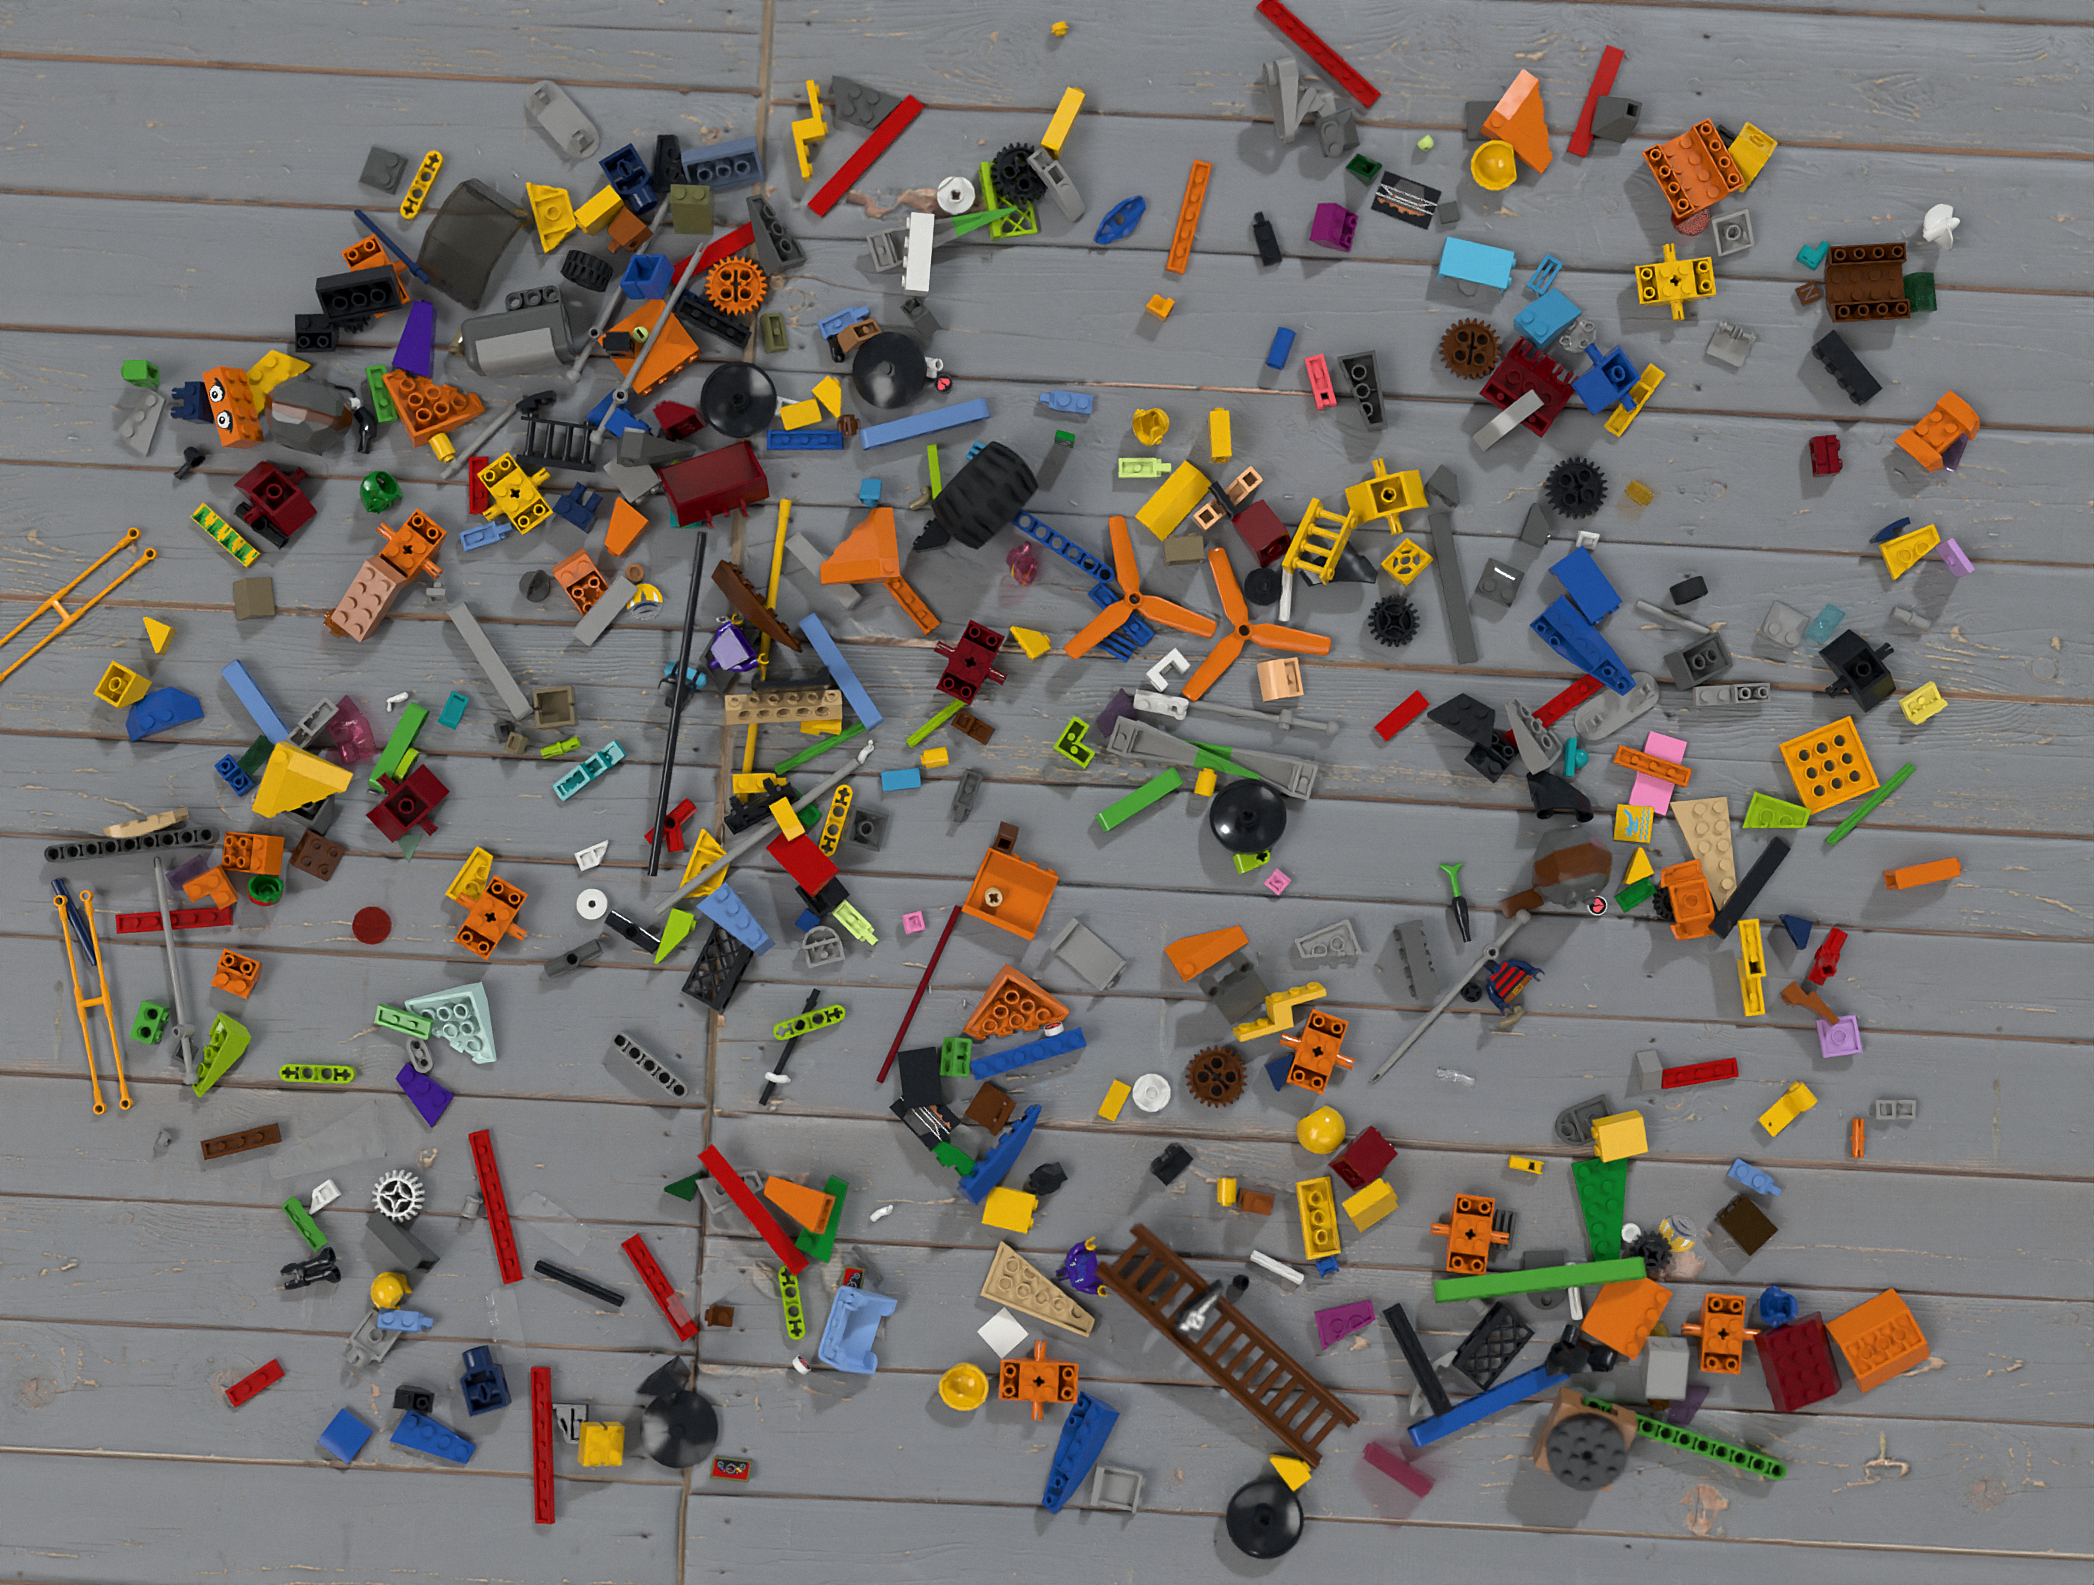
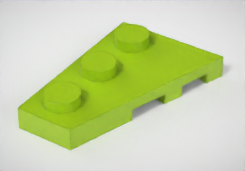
[1742,792,1811,828]

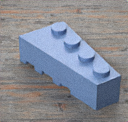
[696,882,775,956]

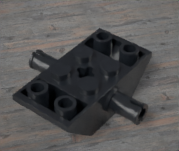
[1818,629,1896,713]

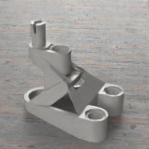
[1262,56,1355,144]

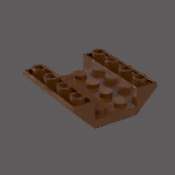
[1824,242,1911,323]

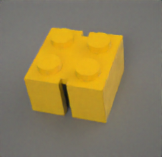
[578,1422,625,1466]

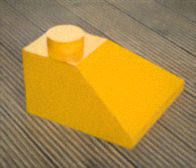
[1010,626,1052,663]

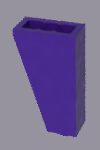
[392,299,437,380]

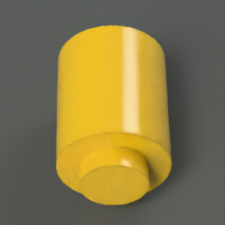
[428,433,457,464]
[920,746,949,769]
[1194,768,1218,798]
[1217,1178,1237,1206]

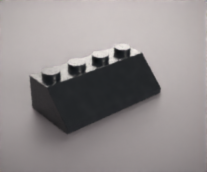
[315,264,403,323]
[635,1355,692,1399]

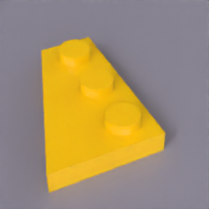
[1878,524,1941,581]
[445,845,494,901]

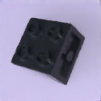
[1150,1142,1193,1186]

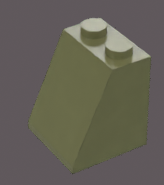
[670,184,715,235]

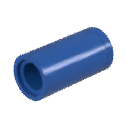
[1265,327,1296,370]

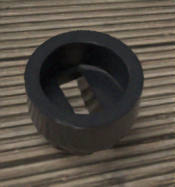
[1232,1274,1249,1291]

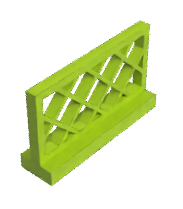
[978,159,1037,242]

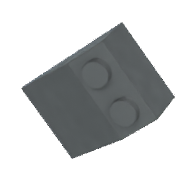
[1663,631,1733,691]

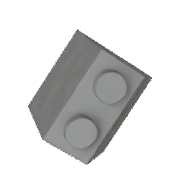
[1639,1336,1689,1400]

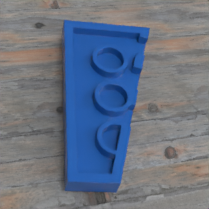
[389,1410,477,1464]

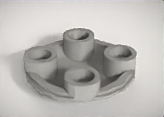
[1558,318,1597,353]

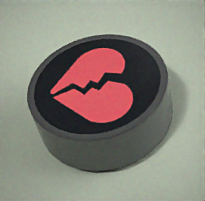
[934,374,953,394]

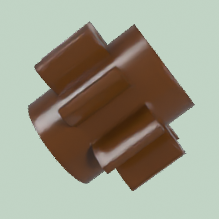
[837,414,861,436]
[1647,1398,1671,1411]

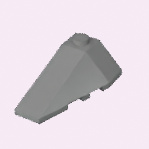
[1505,695,1565,775]

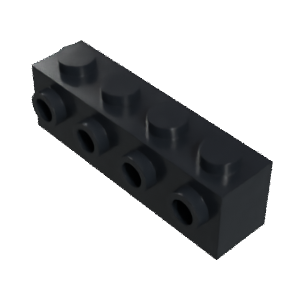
[674,296,752,351]
[1811,330,1883,406]

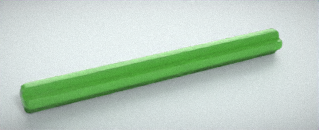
[774,721,867,775]
[1826,763,1915,846]

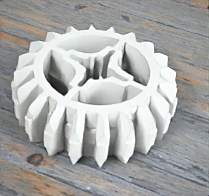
[372,1170,425,1222]

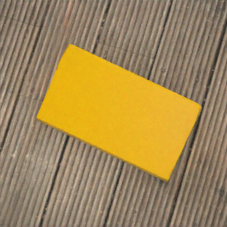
[779,398,822,430]
[1097,1079,1132,1122]

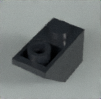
[913,518,952,553]
[393,1385,435,1413]

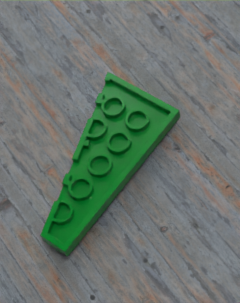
[1571,1157,1628,1262]

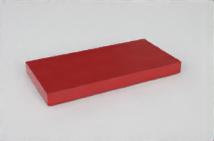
[766,831,840,898]

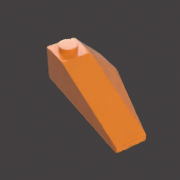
[1164,926,1249,982]

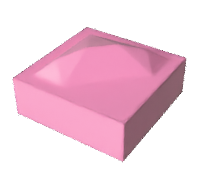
[1264,868,1291,896]
[901,911,926,934]

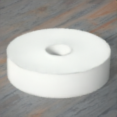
[577,889,608,919]

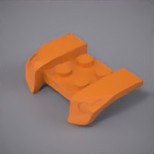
[1894,390,1980,472]
[1660,859,1715,941]

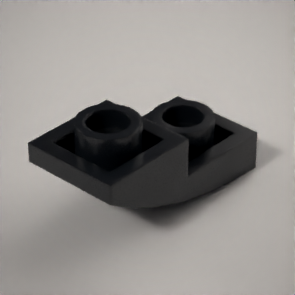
[516,390,557,414]

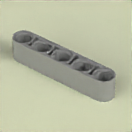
[784,531,862,611]
[611,1031,690,1099]

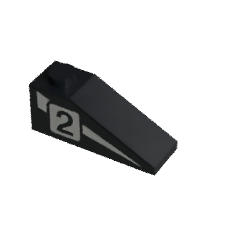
[1174,1279,1223,1339]

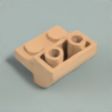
[1257,657,1304,702]

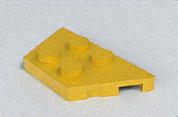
[526,182,578,254]
[246,350,312,416]
[679,829,731,898]

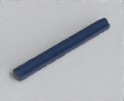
[51,878,102,966]

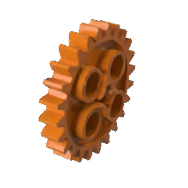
[705,256,767,318]

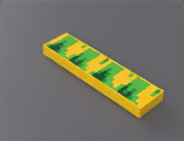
[190,503,261,568]

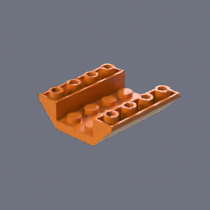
[1641,118,1746,219]
[1824,1288,1930,1394]

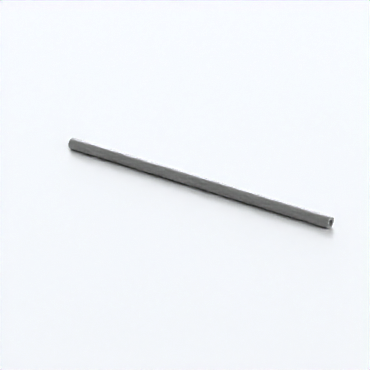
[653,758,860,915]

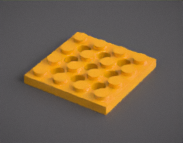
[1778,716,1880,816]

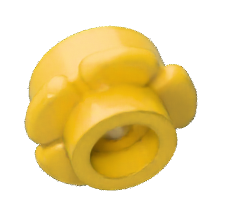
[1051,21,1069,37]

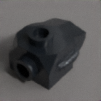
[1029,1162,1068,1196]

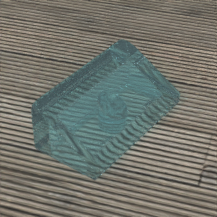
[1804,603,1846,645]

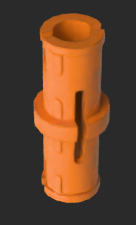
[1850,1118,1866,1158]

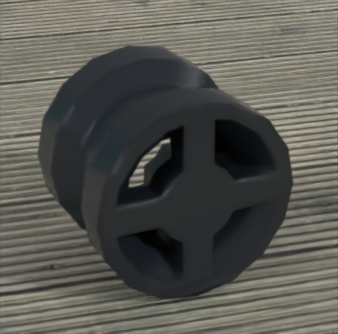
[1461,983,1482,1002]

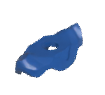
[1094,195,1146,245]

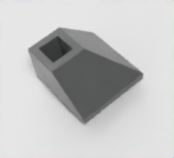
[1590,96,1642,144]

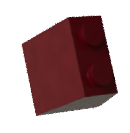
[1231,499,1292,568]
[1328,1125,1398,1192]

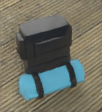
[658,660,707,710]

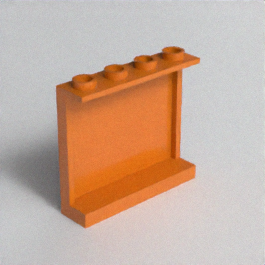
[597,299,702,398]
[961,847,1059,941]

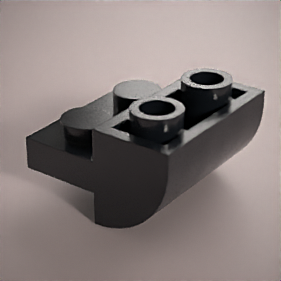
[1464,731,1519,784]

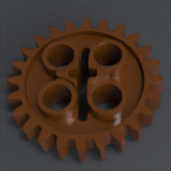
[1439,318,1502,380]
[1185,1045,1248,1108]

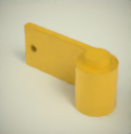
[1757,1081,1818,1137]

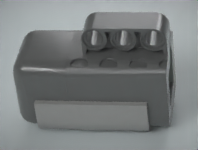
[461,285,576,379]

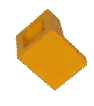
[1145,294,1175,322]

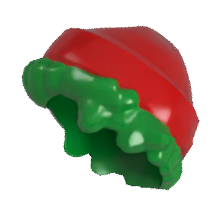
[247,874,284,906]

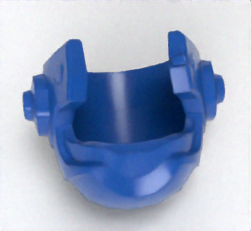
[1759,1285,1798,1328]

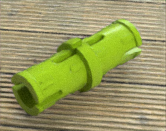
[541,736,581,759]

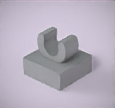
[426,581,450,604]

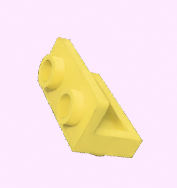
[1898,681,1948,725]

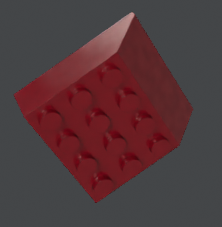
[1753,1311,1842,1413]

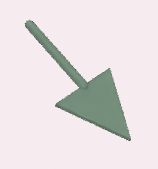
[397,801,422,862]

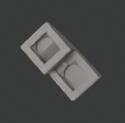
[1876,1099,1916,1120]

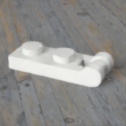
[1133,689,1189,720]

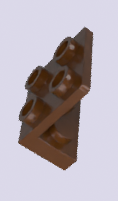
[289,828,345,882]
[965,1082,1017,1136]

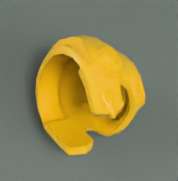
[1132,408,1170,446]
[370,1271,412,1310]

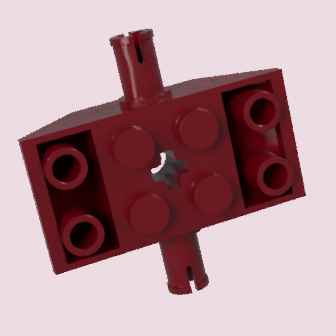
[234,460,317,537]
[934,619,1007,705]
[366,763,450,843]

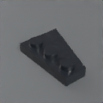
[652,134,687,193]

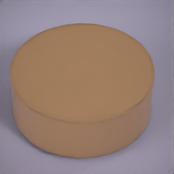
[625,563,645,583]

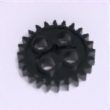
[990,142,1048,205]
[1544,457,1608,520]

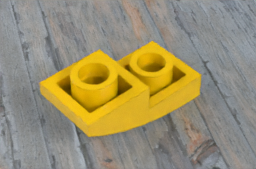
[800,719,842,736]
[769,797,806,841]

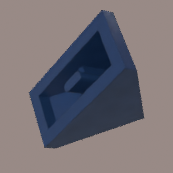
[1778,914,1813,950]
[1264,1054,1294,1092]

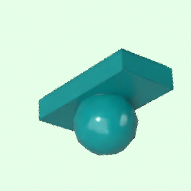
[437,691,470,730]
[1563,737,1589,777]

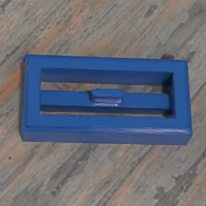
[1095,633,1136,663]

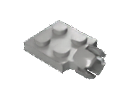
[346,1307,402,1370]

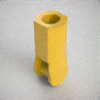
[1507,1155,1545,1174]

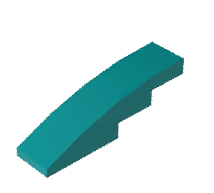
[552,740,628,802]

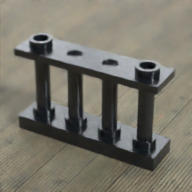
[516,413,598,473]

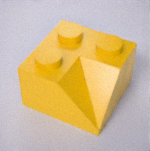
[93,660,152,709]

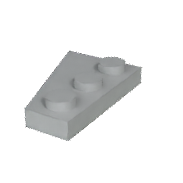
[116,388,167,457]
[1294,919,1362,958]
[695,1170,764,1215]

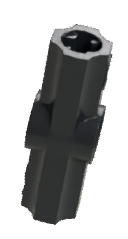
[234,501,290,550]
[604,909,661,955]

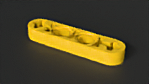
[400,151,444,221]
[819,785,853,857]

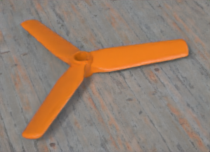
[1064,516,1217,660]
[1181,547,1331,702]

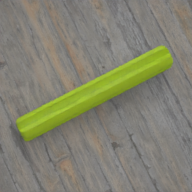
[906,699,966,748]

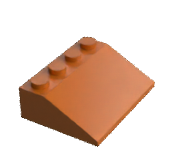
[1579,1278,1673,1361]

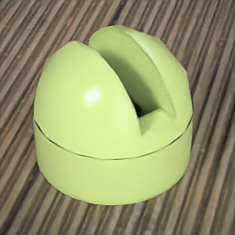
[1417,134,1434,151]
[633,326,649,343]

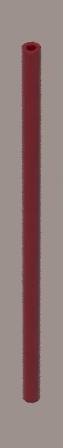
[876,905,962,1083]

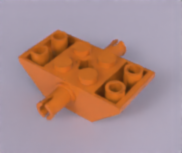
[341,234,412,319]
[376,508,448,590]
[454,875,528,960]
[1278,1009,1355,1095]
[1430,1193,1509,1276]
[1681,1293,1761,1375]
[999,1340,1079,1420]

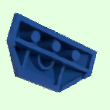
[125,686,205,742]

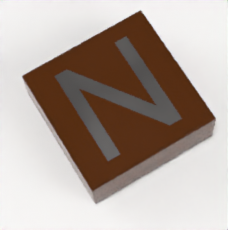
[1795,281,1822,306]

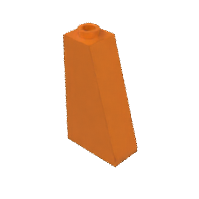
[1883,857,1961,890]
[763,1175,835,1234]

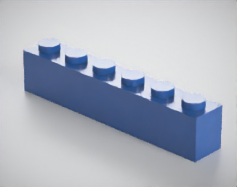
[970,1027,1087,1081]

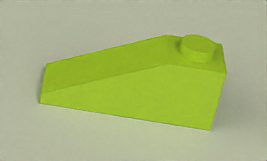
[654,908,698,964]

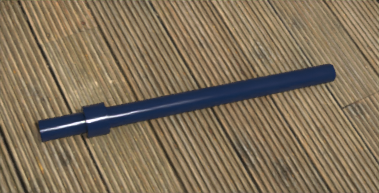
[354,209,431,284]

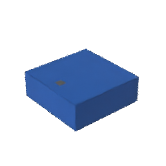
[795,909,821,933]

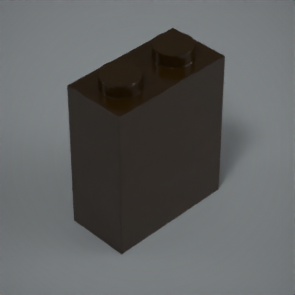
[1714,1194,1778,1257]

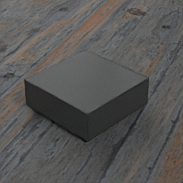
[1437,201,1461,225]
[171,1040,199,1064]

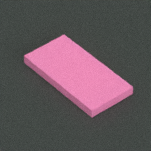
[1627,731,1687,816]

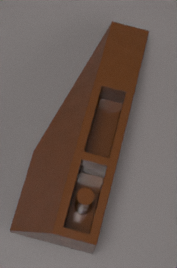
[711,559,803,653]

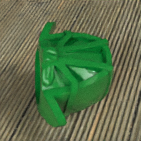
[360,471,403,514]

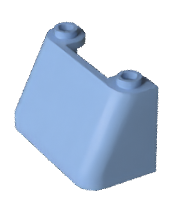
[818,1286,898,1375]

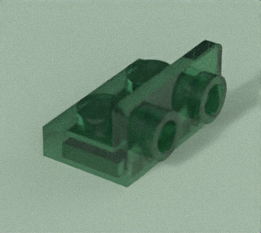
[1903,272,1937,314]
[236,734,275,776]

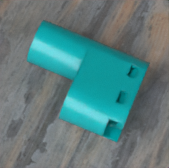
[1796,241,1831,271]

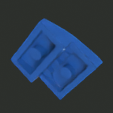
[317,1408,373,1465]

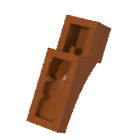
[1780,981,1840,1027]

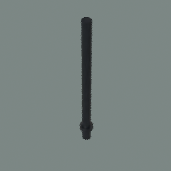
[759,988,821,1106]

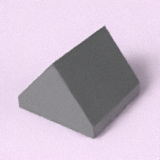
[493,721,513,744]

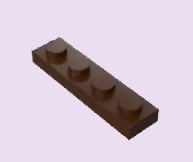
[200,1123,282,1160]

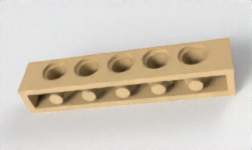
[725,690,842,725]

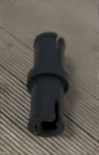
[1208,481,1240,519]

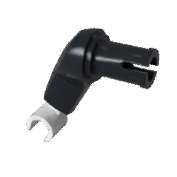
[348,398,377,454]

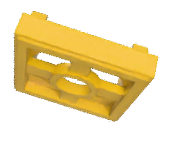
[1380,538,1433,587]

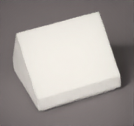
[1576,530,1600,550]

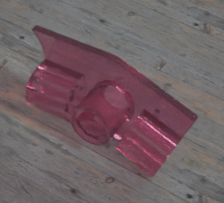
[326,695,378,765]

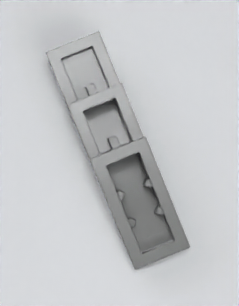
[271,697,339,755]

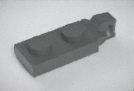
[952,769,984,823]

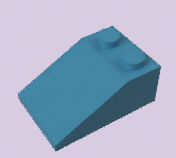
[1514,288,1582,351]

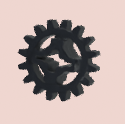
[1629,1230,1673,1274]

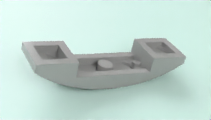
[1472,389,1544,452]
[1407,1347,1458,1416]

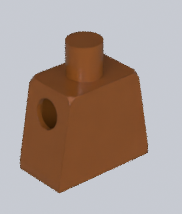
[607,205,654,254]
[1236,1187,1276,1216]

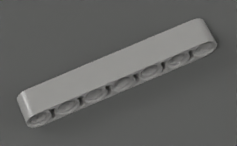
[448,601,535,721]

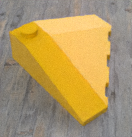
[252,741,354,818]

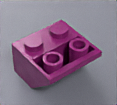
[1309,203,1358,252]

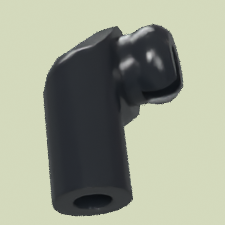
[827,335,845,363]

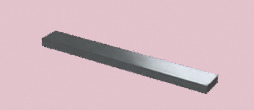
[1428,511,1478,665]

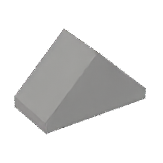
[1636,1050,1663,1091]

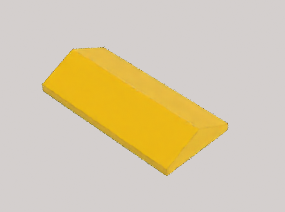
[1134,460,1212,542]
[1295,1176,1341,1260]

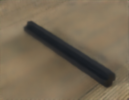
[534,1260,625,1307]

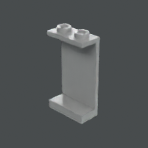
[1049,917,1126,991]

